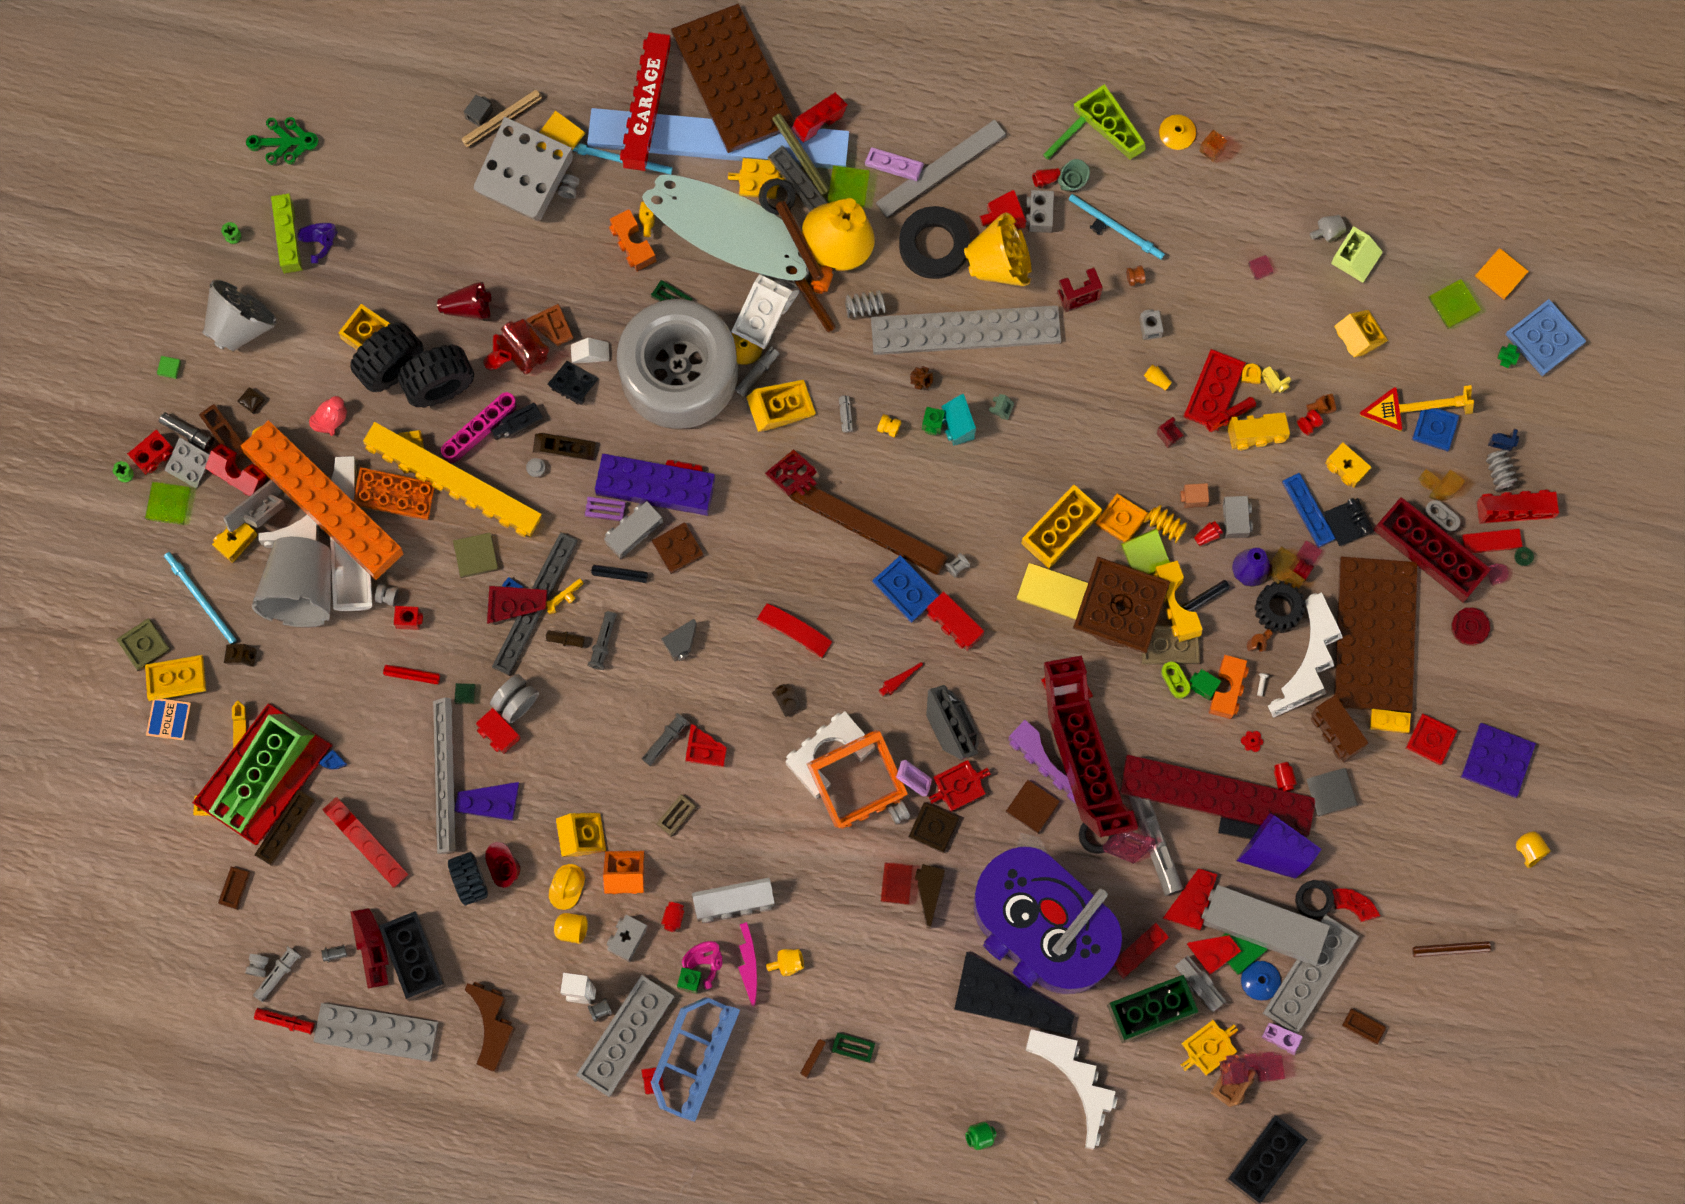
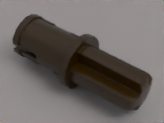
[545,630,585,648]

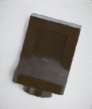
[224,644,256,667]
[772,684,802,717]

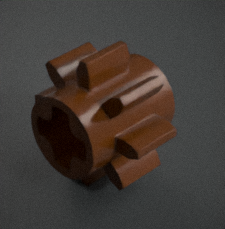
[910,366,933,390]

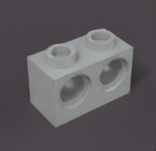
[1026,190,1054,233]

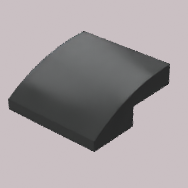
[1306,768,1358,817]

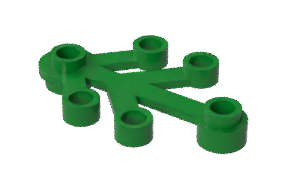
[246,117,318,165]

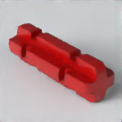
[666,460,703,472]

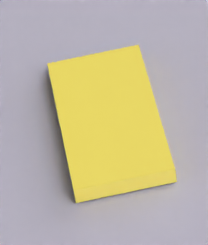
[1016,563,1088,620]

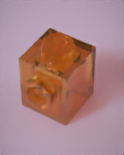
[1199,130,1228,162]

